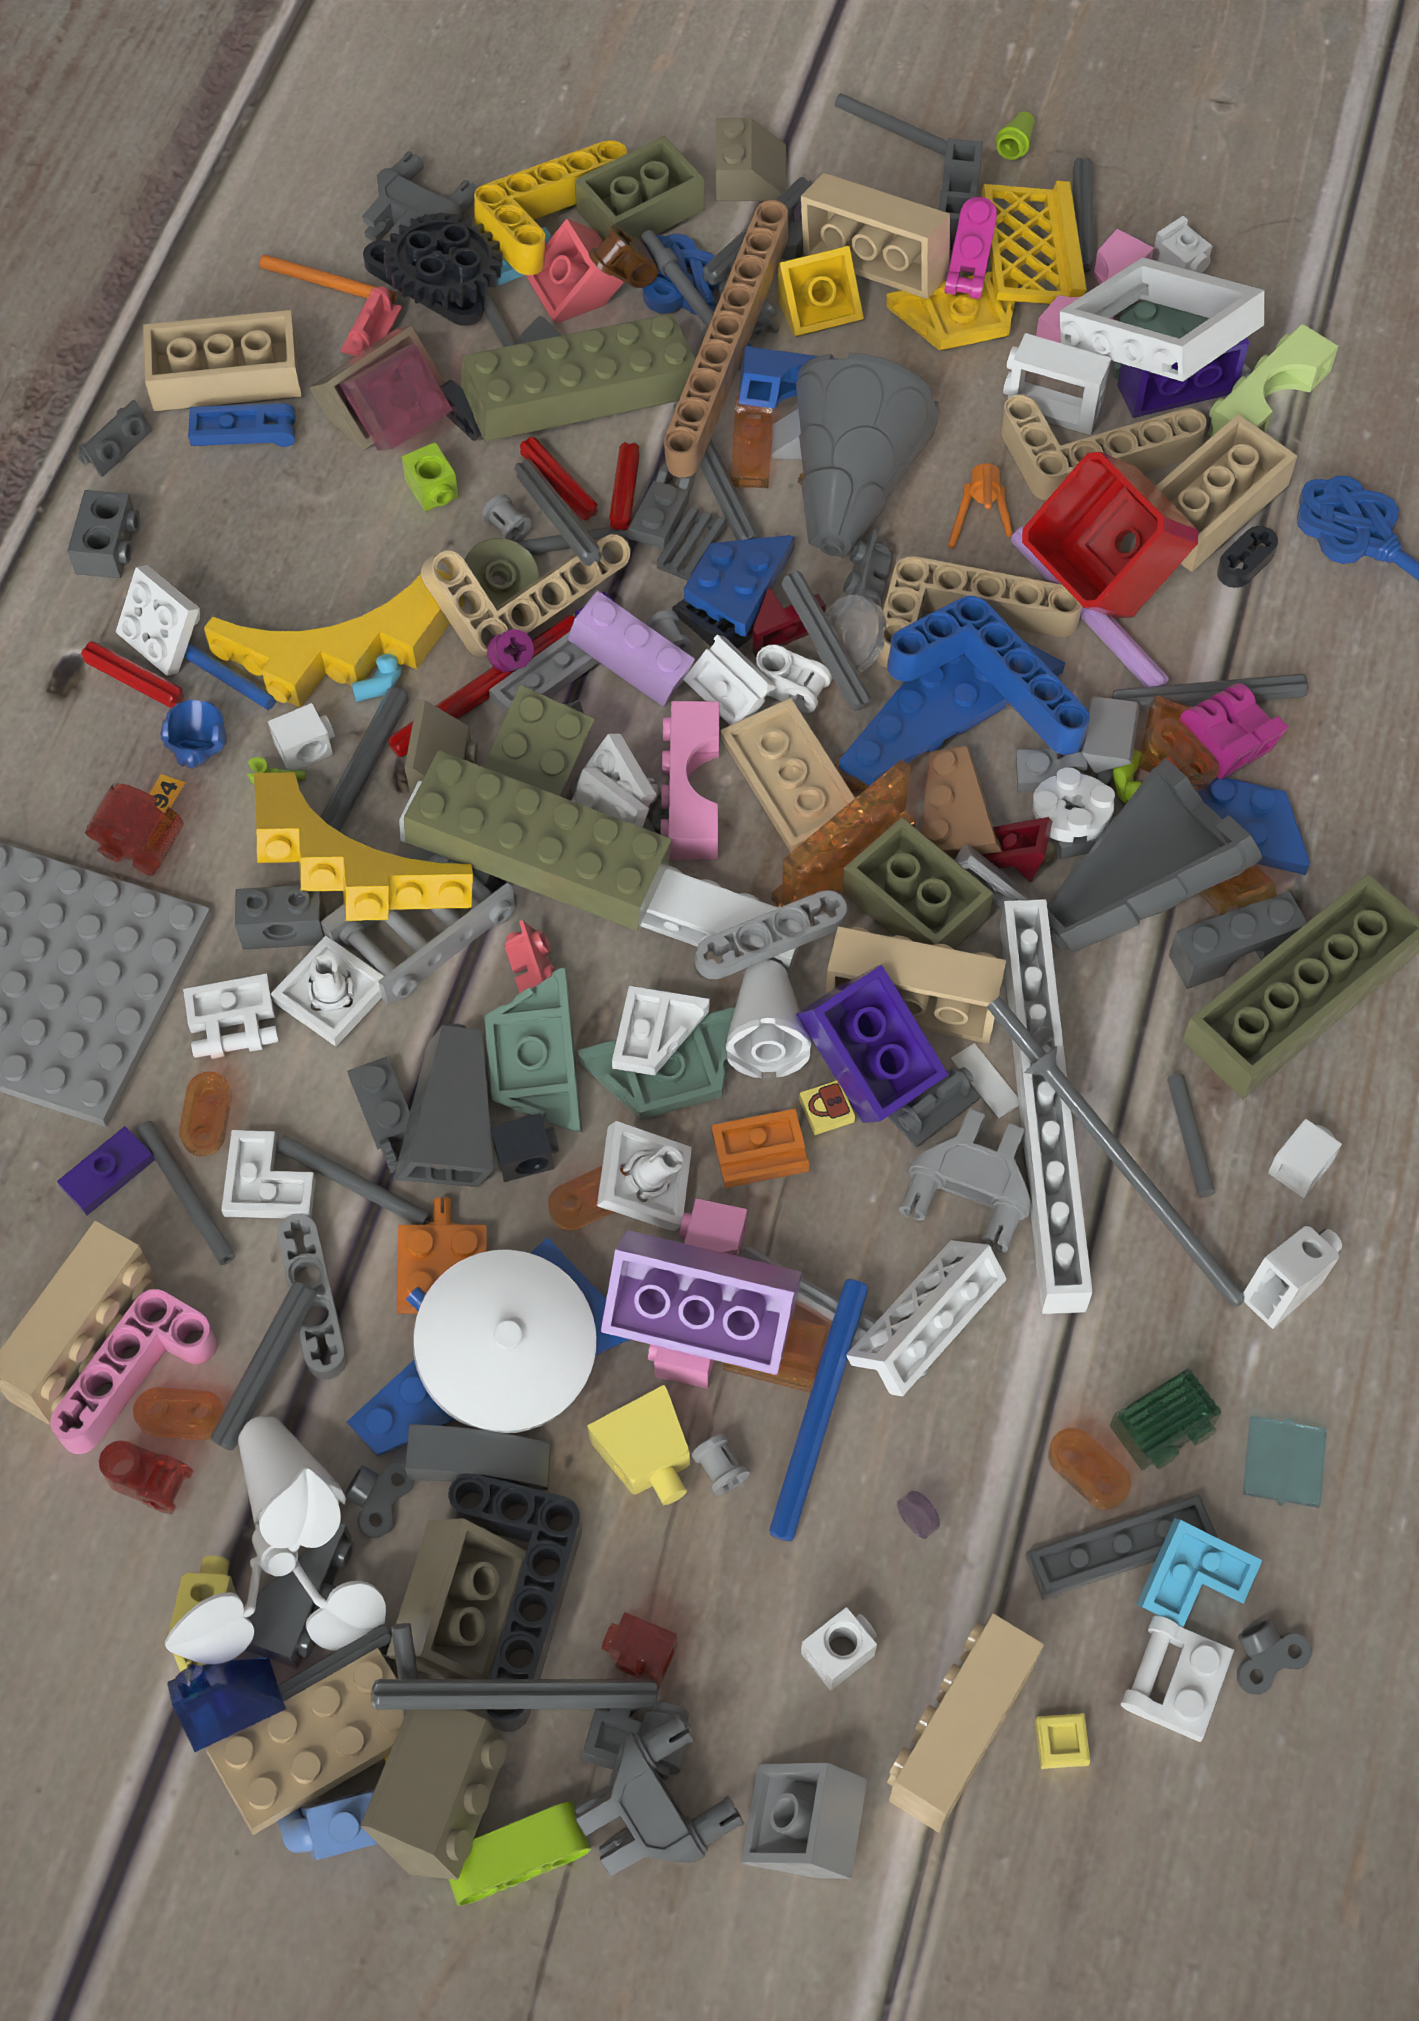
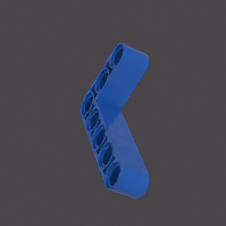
[887,596,1090,755]

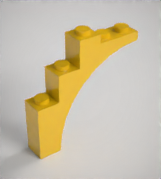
[204,569,465,708]
[254,772,473,921]

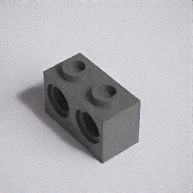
[67,490,140,578]

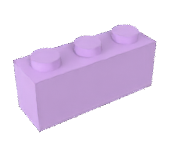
[567,590,695,707]

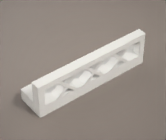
[846,1240,1007,1396]

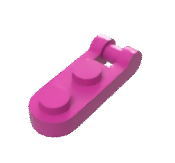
[944,197,997,300]

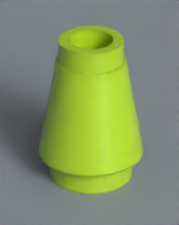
[996,111,1035,160]

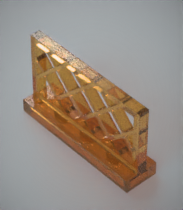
[771,759,916,914]

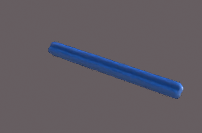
[769,1279,868,1541]

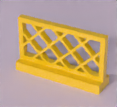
[981,180,1087,304]

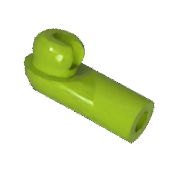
[1113,749,1143,804]

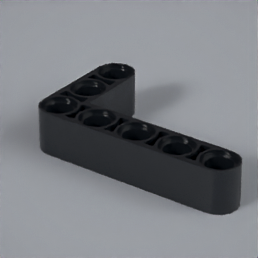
[448,1474,582,1732]

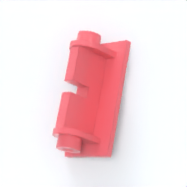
[341,286,402,356]
[504,920,557,993]

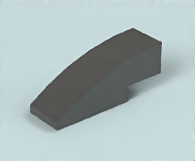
[405,1424,551,1490]

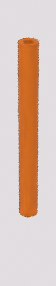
[259,254,396,304]

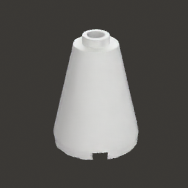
[725,960,811,1078]
[238,1416,346,1529]

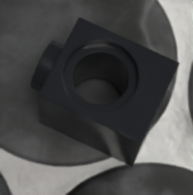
[490,1113,559,1182]

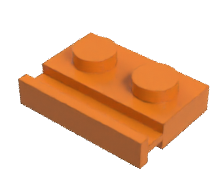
[711,1108,810,1189]

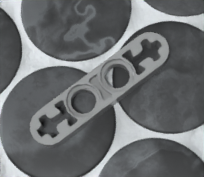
[695,890,847,979]
[278,1214,347,1380]

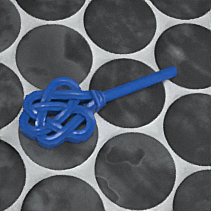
[643,234,753,347]
[1296,476,1419,581]

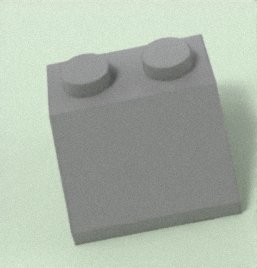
[741,1763,867,1879]

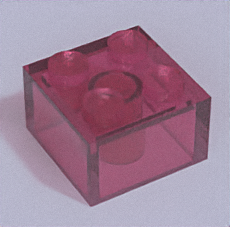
[340,343,453,450]

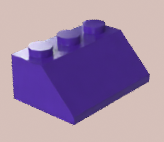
[1117,337,1249,418]
[796,965,949,1123]

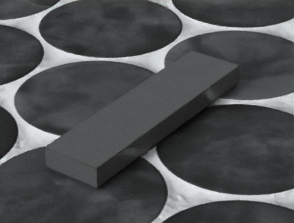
[1025,1494,1218,1600]

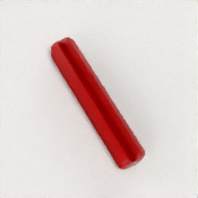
[520,437,598,521]
[609,442,640,531]
[81,641,185,708]

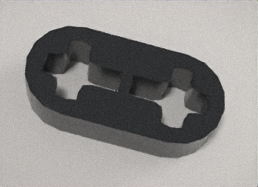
[433,380,482,441]
[1217,526,1278,588]

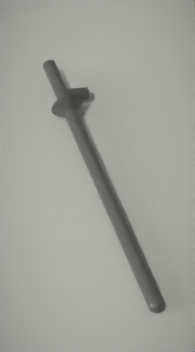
[987,996,1245,1307]

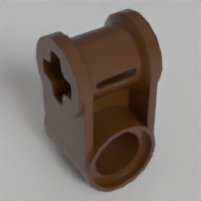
[588,225,658,288]

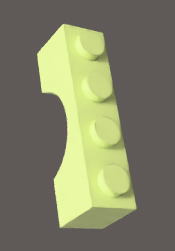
[1208,324,1338,437]

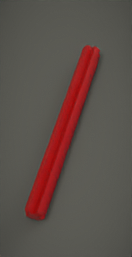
[388,615,575,757]

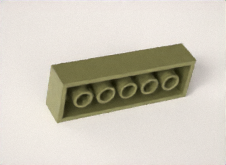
[461,313,695,442]
[404,750,672,931]
[1182,873,1419,1099]

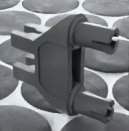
[362,151,478,241]
[575,1713,744,1877]

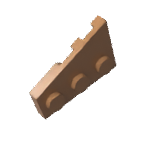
[921,746,1002,859]

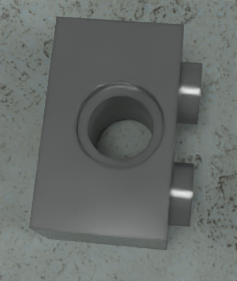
[235,885,326,950]

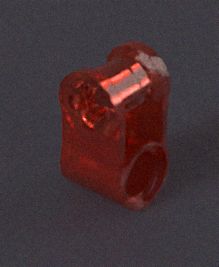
[98,1440,194,1514]

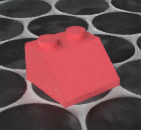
[526,219,624,323]

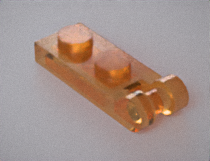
[731,395,772,488]

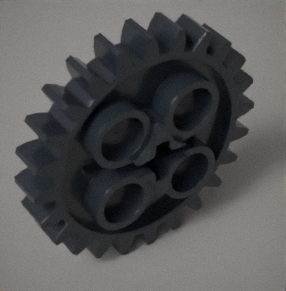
[384,213,502,309]

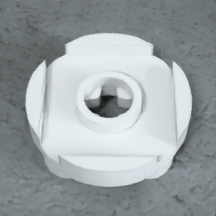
[1032,767,1115,842]

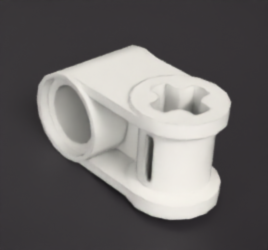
[755,645,833,713]

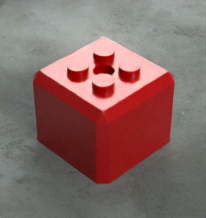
[1022,452,1198,618]

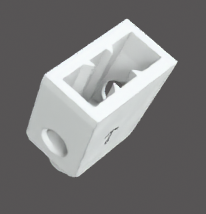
[1243,1226,1342,1329]

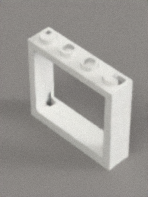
[1060,257,1265,382]

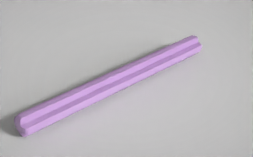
[1011,526,1169,687]

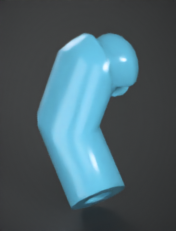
[351,654,401,702]

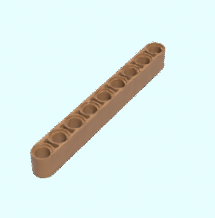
[664,200,789,478]

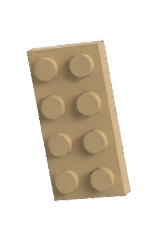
[720,698,865,856]
[205,1648,404,1835]

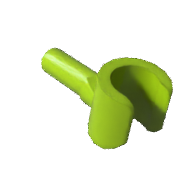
[247,757,306,785]

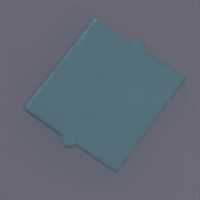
[1243,1416,1327,1508]

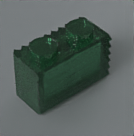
[1110,1368,1221,1471]

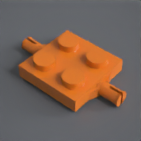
[397,1197,487,1314]

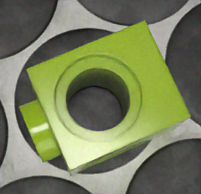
[401,442,459,512]

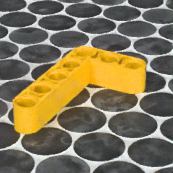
[474,140,627,275]

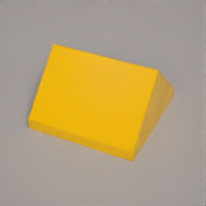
[777,246,864,337]

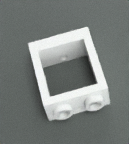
[1003,333,1111,435]

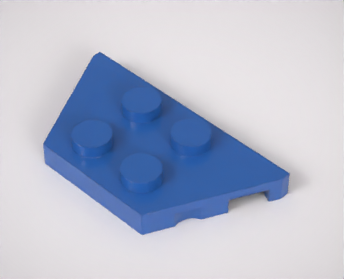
[684,535,795,637]
[1193,773,1310,875]

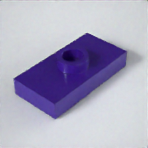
[57,1126,155,1216]

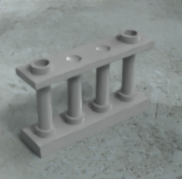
[320,847,516,1006]

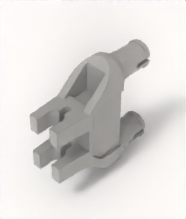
[899,1108,1031,1253]

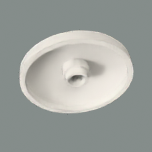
[413,1250,596,1434]

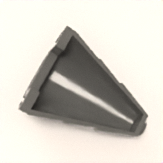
[796,352,940,558]
[1047,758,1262,952]

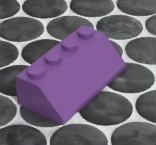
[601,1230,802,1375]

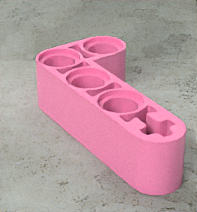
[50,1289,217,1454]

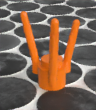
[948,463,1013,549]

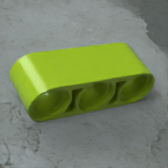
[448,1801,591,1906]

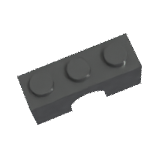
[938,138,983,250]
[1169,891,1307,989]

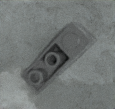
[245,1523,354,1669]

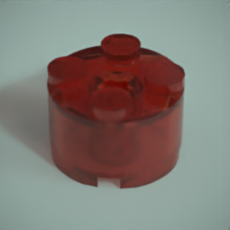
[85,783,184,876]

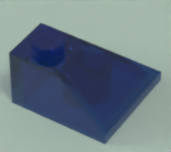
[167,1658,286,1752]

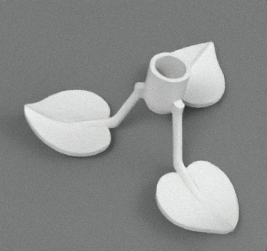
[165,1465,386,1664]

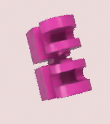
[1180,683,1289,780]

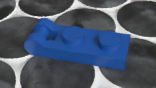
[188,403,296,447]

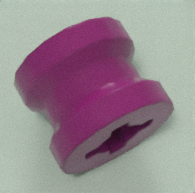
[487,629,534,672]

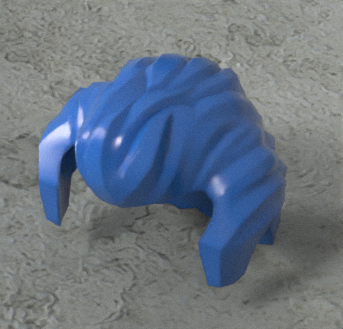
[160,699,227,769]

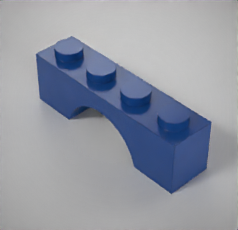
[738,346,836,409]

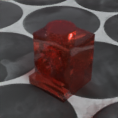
[601,1612,678,1689]

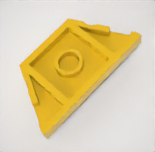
[886,268,1021,351]

